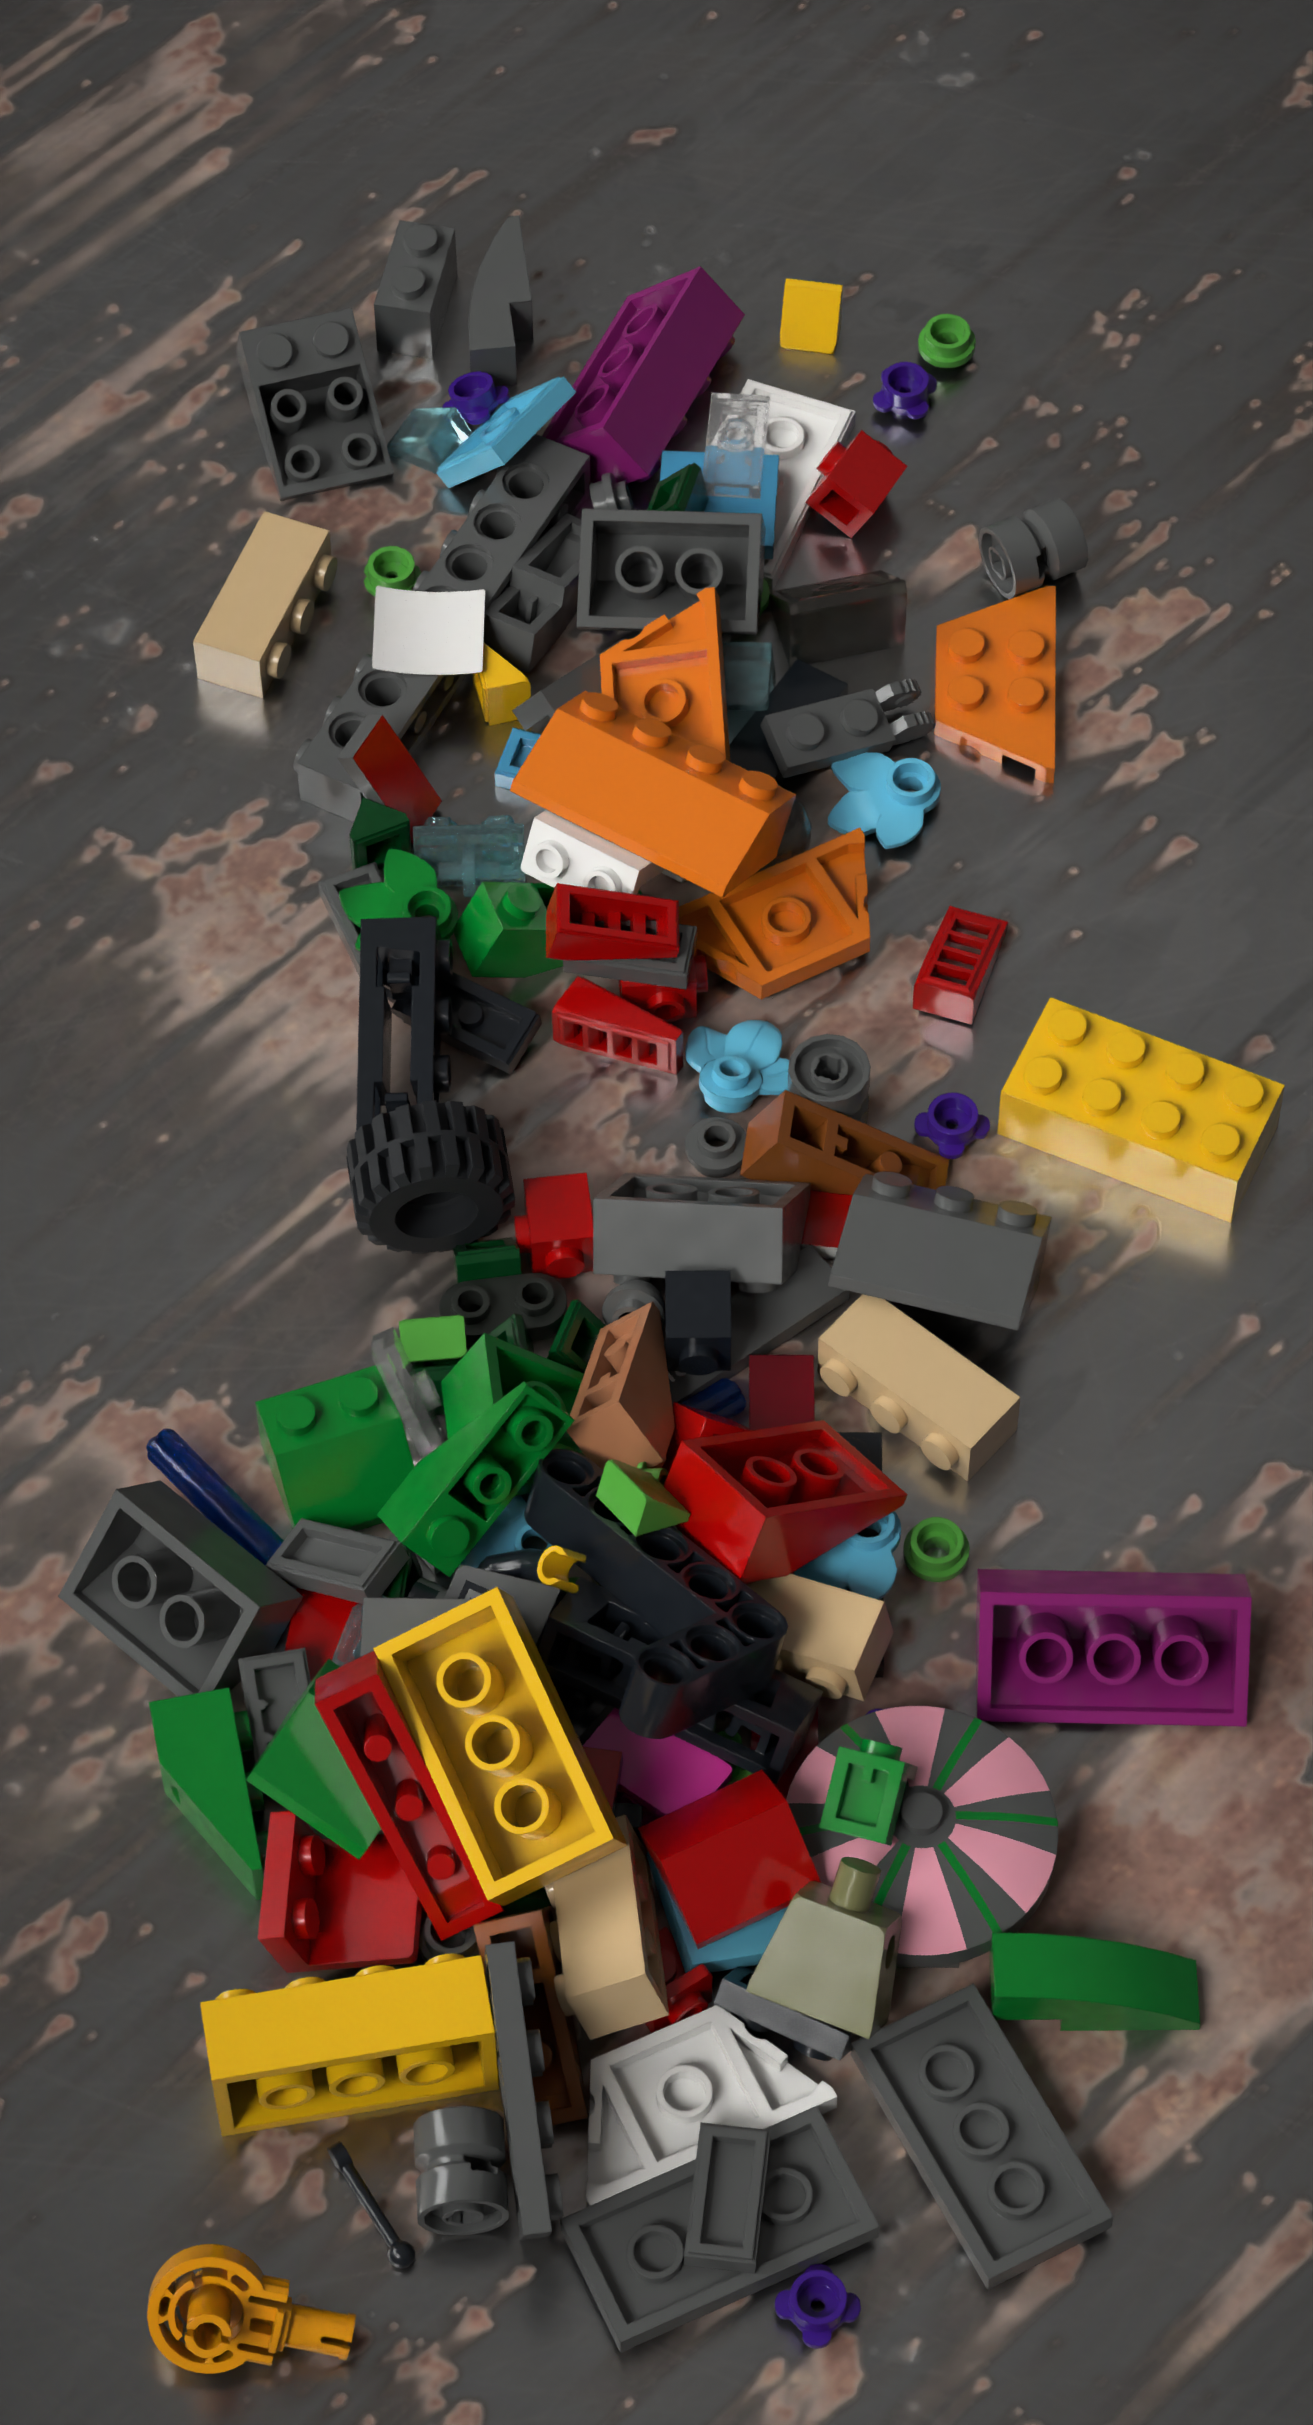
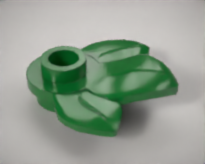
[339,849,458,951]

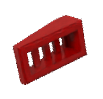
[546,883,679,960]
[912,906,1008,1025]
[552,976,683,1075]

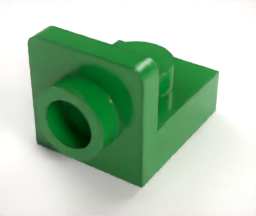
[819,1738,918,1846]

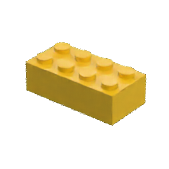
[997,997,1285,1223]
[373,1587,628,1906]
[200,1953,499,2137]

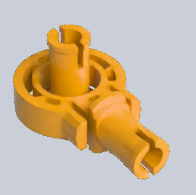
[147,2244,356,2374]

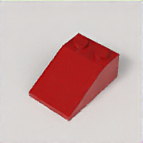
[664,1420,908,1583]

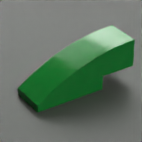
[989,1933,1200,2031]

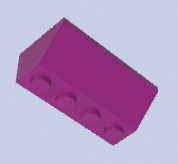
[542,266,745,483]
[976,1569,1252,1727]

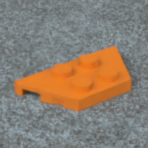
[934,586,1056,783]
[600,587,730,762]
[655,828,870,1000]

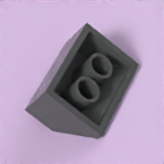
[576,508,766,635]
[828,1172,1052,1331]
[593,1173,811,1293]
[58,1480,303,1697]

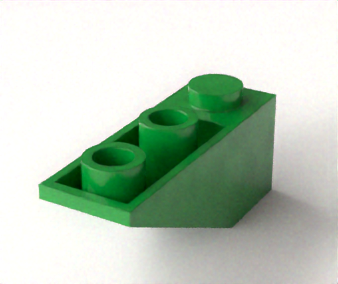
[454,882,643,978]
[377,1381,575,1577]
[149,1687,268,1900]

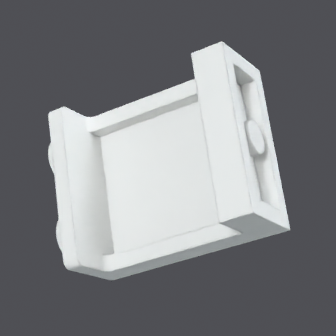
[521,810,686,894]

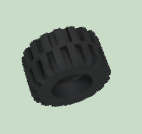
[346,1100,515,1254]

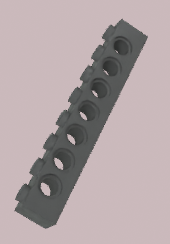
[294,434,591,822]

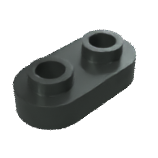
[439,1273,568,1349]

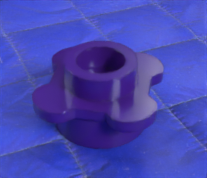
[873,362,937,419]
[442,371,510,425]
[914,1092,990,1159]
[775,2264,861,2349]

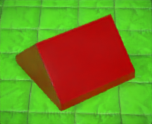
[638,1770,821,1949]

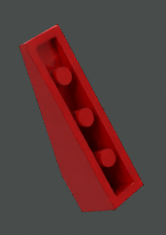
[314,1651,503,1941]

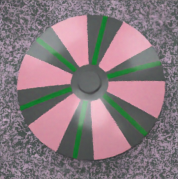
[786,1706,1058,1967]

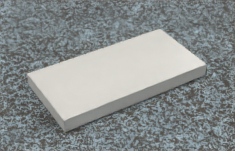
[711,379,856,592]

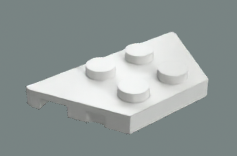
[586,2005,837,2207]

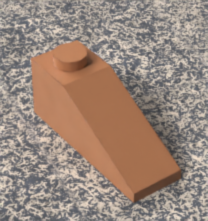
[567,1301,675,1470]

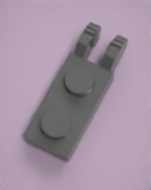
[760,679,936,778]

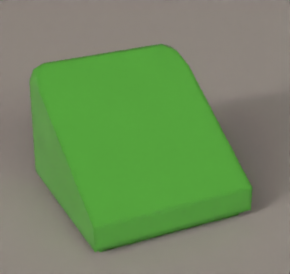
[399,1315,467,1363]
[596,1459,690,1536]

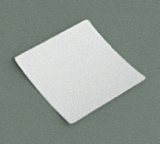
[372,586,485,675]

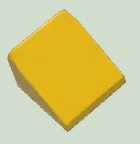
[780,278,843,354]
[473,643,531,726]

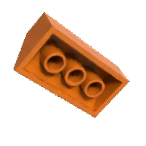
[510,690,796,898]

